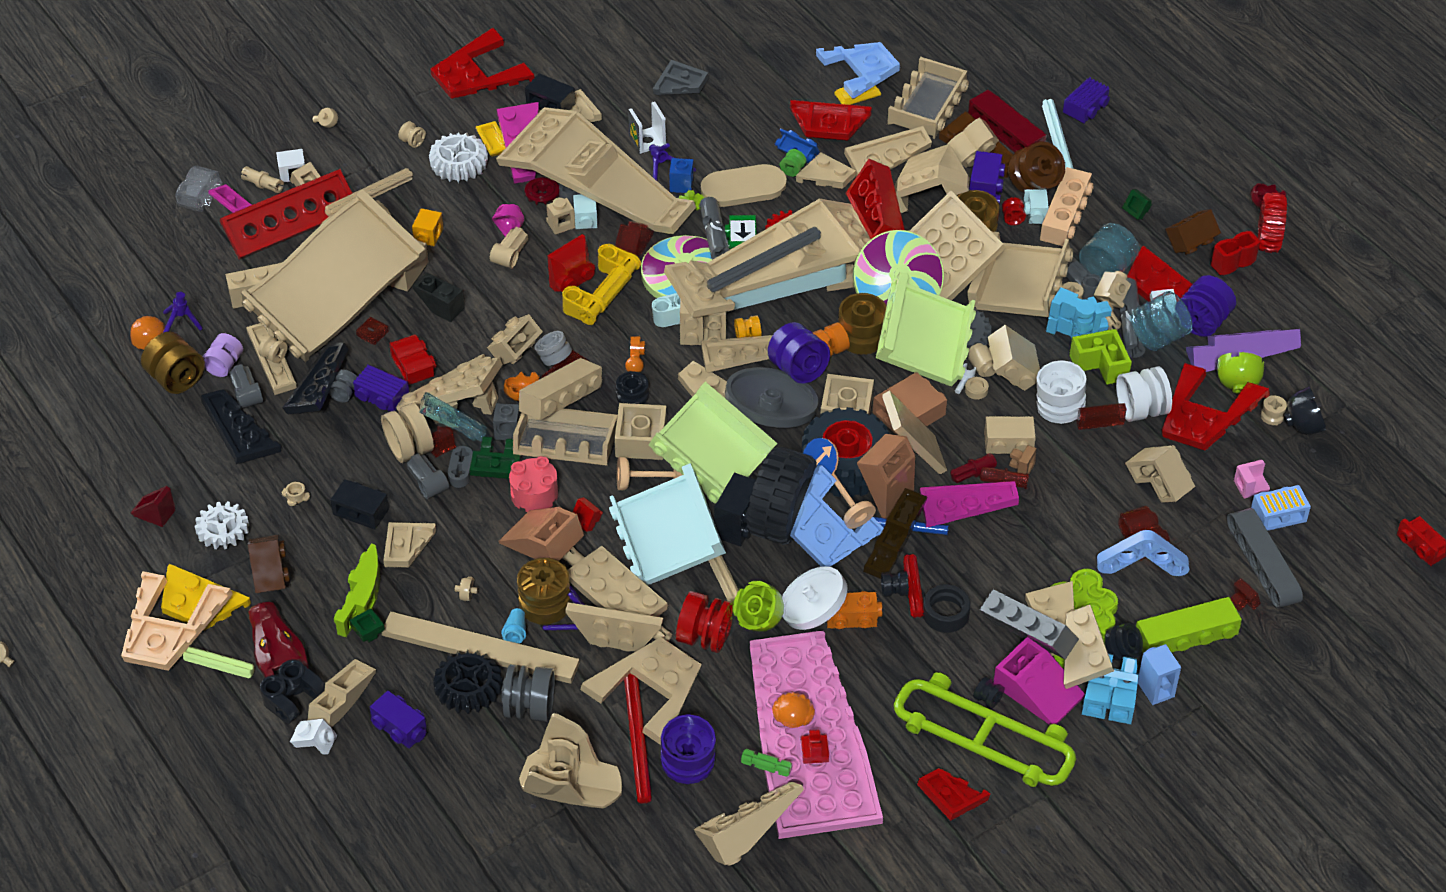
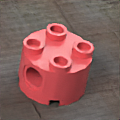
[509,456,558,512]

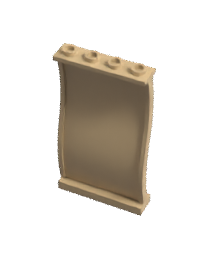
[241,189,426,362]

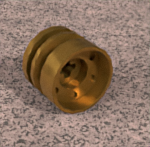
[517,558,571,625]

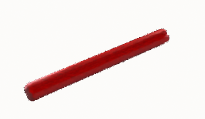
[624,673,651,804]

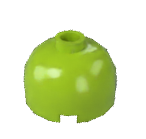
[1217,352,1264,394]
[733,581,784,632]

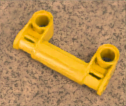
[562,244,641,325]

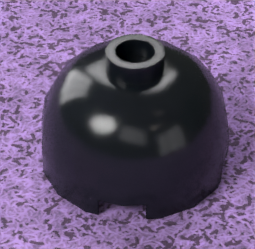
[1284,386,1326,435]

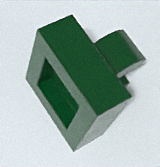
[1122,189,1152,220]
[349,608,385,643]

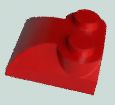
[547,234,595,292]

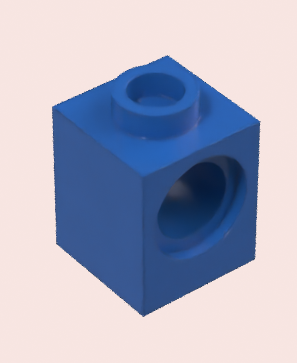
[669,158,694,193]

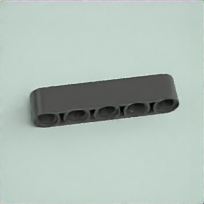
[1227,508,1303,608]

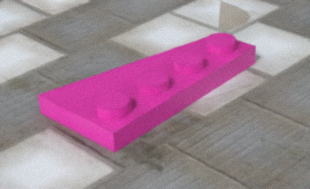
[497,102,539,184]
[919,481,1019,528]

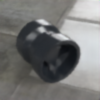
[881,571,909,597]

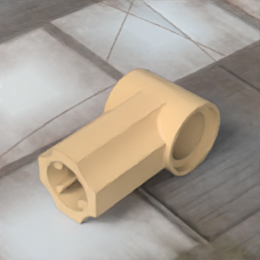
[490,227,528,269]

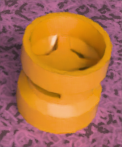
[734,315,761,338]

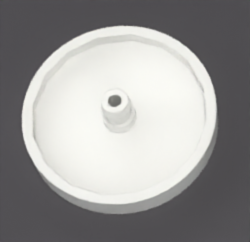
[782,566,848,630]

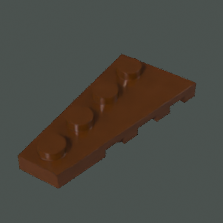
[939,111,1013,178]

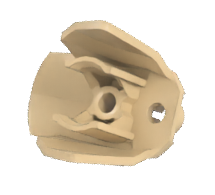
[519,713,622,808]

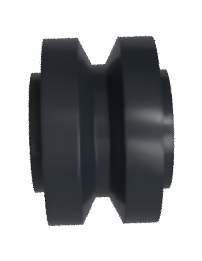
[616,371,649,404]
[1105,623,1143,661]

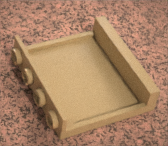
[967,231,1073,317]

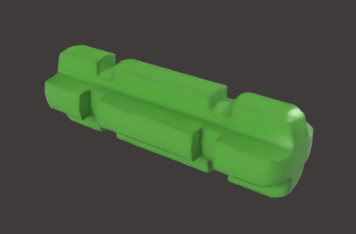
[741,749,792,777]

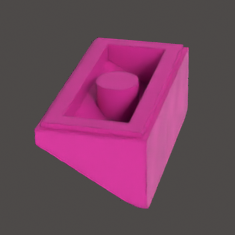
[208,184,251,213]

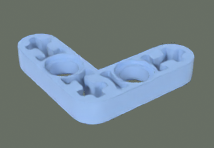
[1097,530,1189,576]

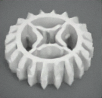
[429,132,488,183]

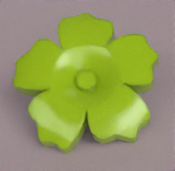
[679,190,704,210]

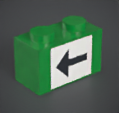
[725,215,756,250]

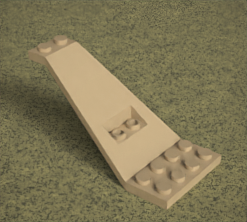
[496,107,696,234]
[688,199,871,298]

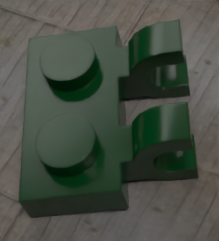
[469,437,521,479]

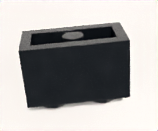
[525,73,576,110]
[330,479,389,530]

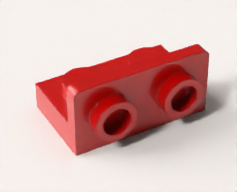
[1397,516,1446,566]

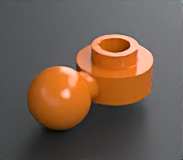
[625,336,645,373]

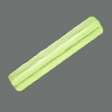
[183,646,255,678]

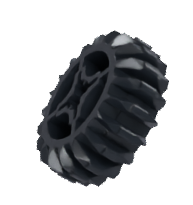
[433,649,503,714]

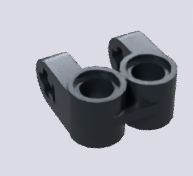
[260,660,325,724]

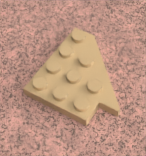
[396,354,503,414]

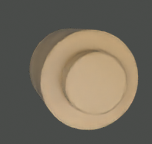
[968,343,995,377]

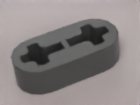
[448,446,473,488]

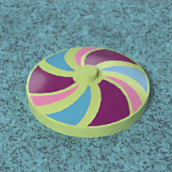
[853,230,944,306]
[641,235,712,298]

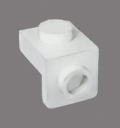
[290,719,337,755]

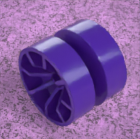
[768,322,830,384]

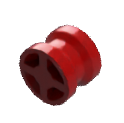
[1002,197,1026,225]

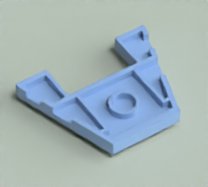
[816,42,900,99]
[790,465,884,567]

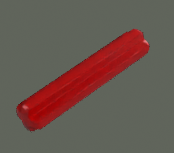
[903,554,924,618]

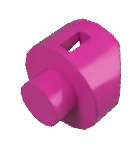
[492,204,524,237]

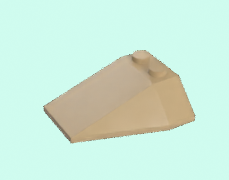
[894,144,969,213]

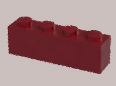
[968,89,1047,153]

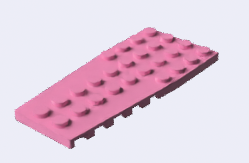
[750,631,883,839]

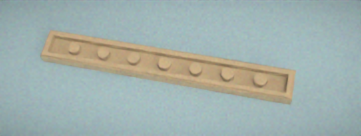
[382,612,580,684]

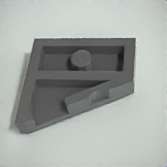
[653,60,709,95]

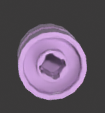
[203,333,243,377]

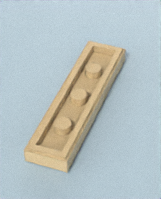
[246,323,297,395]

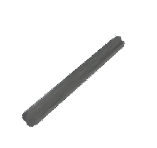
[707,227,821,292]

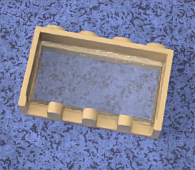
[888,57,969,139]
[513,408,618,465]

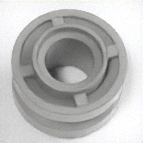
[535,331,572,366]

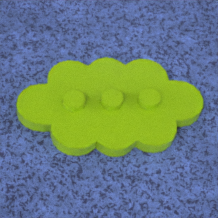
[1051,569,1118,669]

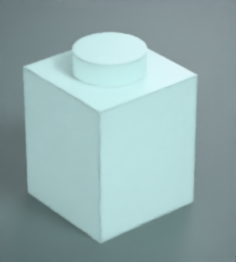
[573,194,598,229]

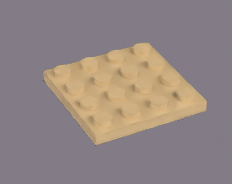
[910,191,1007,301]

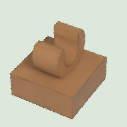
[1009,445,1037,480]

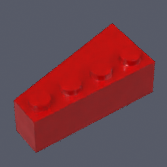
[846,159,904,239]

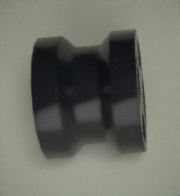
[973,677,1005,709]

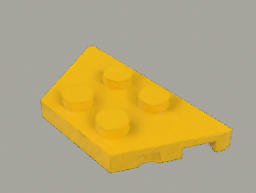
[161,564,251,631]

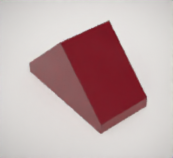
[131,486,176,527]

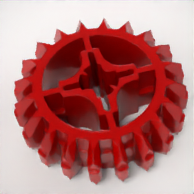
[1258,192,1287,253]

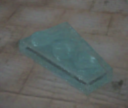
[419,392,487,442]

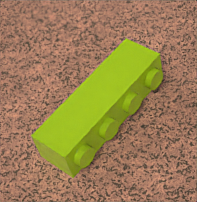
[1136,597,1242,653]

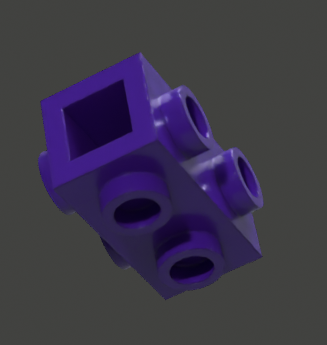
[370,691,427,749]

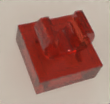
[430,426,456,458]
[1230,578,1261,612]

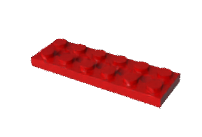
[220,169,352,260]

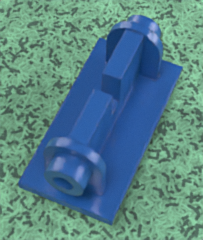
[775,129,820,163]

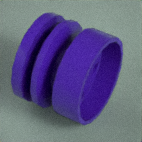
[1175,275,1236,337]
[661,714,716,784]

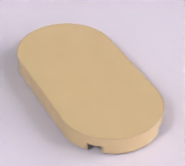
[701,164,786,207]

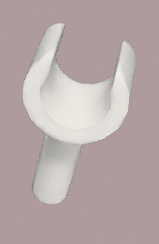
[955,363,976,394]

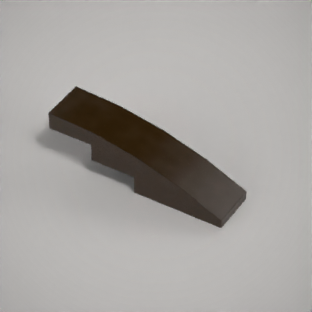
[863,488,927,579]

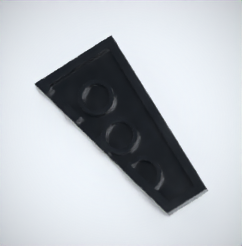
[282,342,348,414]
[201,389,281,464]

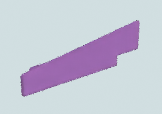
[1186,329,1301,372]

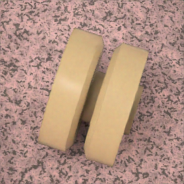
[381,403,434,463]

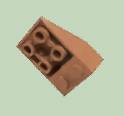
[857,434,915,518]
[499,507,584,561]

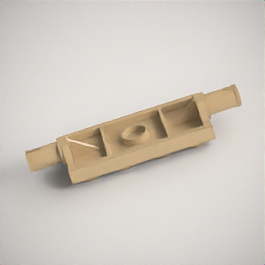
[562,546,672,641]

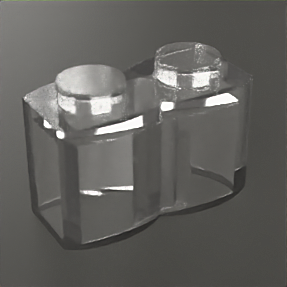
[175,165,222,212]

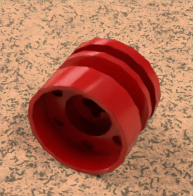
[676,591,733,653]

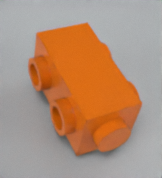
[827,591,882,629]

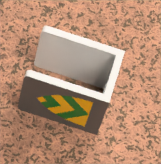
[628,102,666,154]

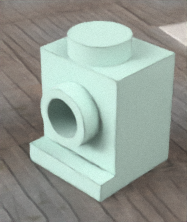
[1023,190,1049,224]

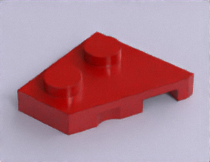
[917,768,990,821]

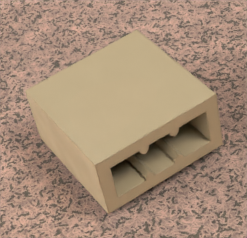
[988,325,1040,391]

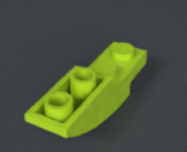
[334,544,380,637]

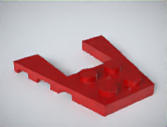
[431,28,534,99]
[1162,363,1270,450]

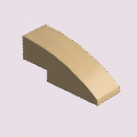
[308,659,376,728]

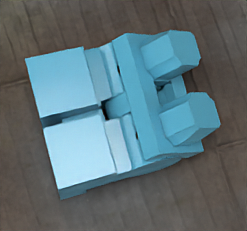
[1046,287,1112,339]
[1082,653,1139,724]

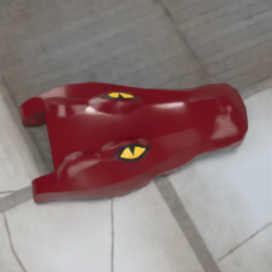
[248,601,309,678]

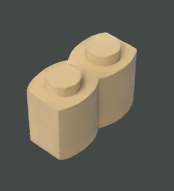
[948,118,999,167]

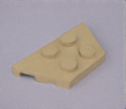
[565,602,663,652]

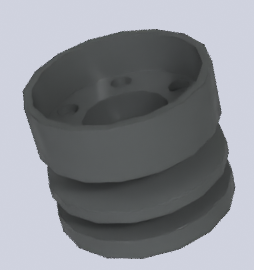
[502,664,555,722]

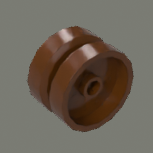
[1009,141,1065,193]

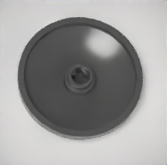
[725,367,818,428]

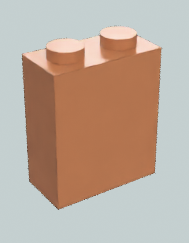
[873,372,947,435]

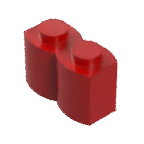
[1211,231,1260,275]
[389,334,436,385]

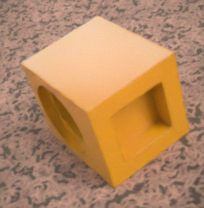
[412,208,443,246]

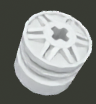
[1036,361,1086,424]
[1116,366,1172,422]

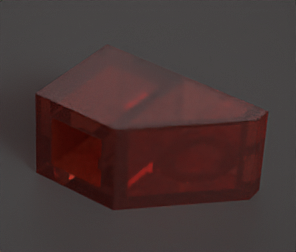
[615,221,654,256]

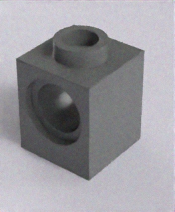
[493,403,520,440]

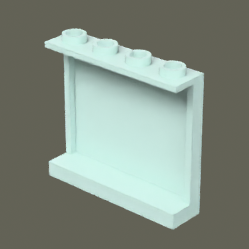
[609,463,726,586]

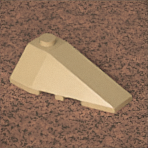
[694,782,804,865]

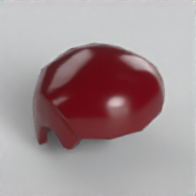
[1250,183,1287,210]

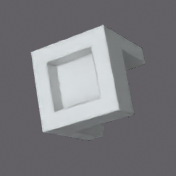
[276,149,305,182]

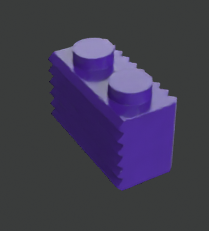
[1063,77,1110,124]
[353,365,409,411]

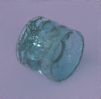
[1079,223,1139,278]
[1131,291,1192,351]

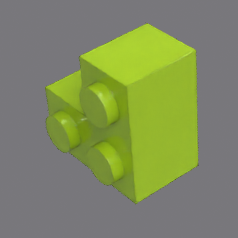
[1070,329,1132,385]

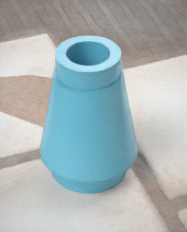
[501,608,526,644]

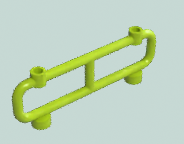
[894,672,1076,787]

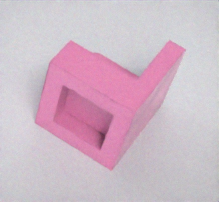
[1234,460,1270,499]

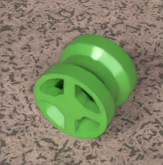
[779,149,806,177]

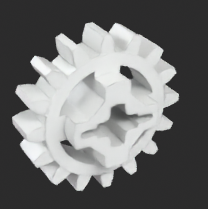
[195,501,249,549]

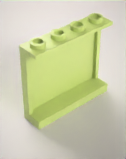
[876,272,976,387]
[649,381,777,503]

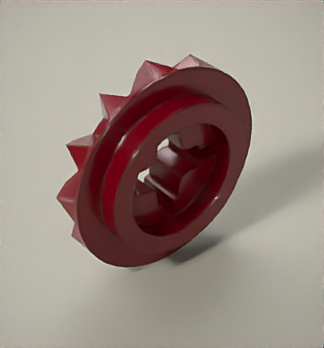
[525,177,559,205]

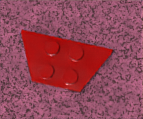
[790,100,872,140]
[1127,246,1192,305]

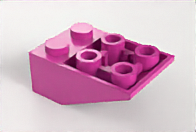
[993,637,1085,725]

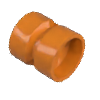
[812,322,850,357]

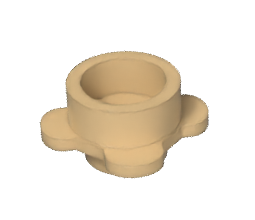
[282,482,310,506]

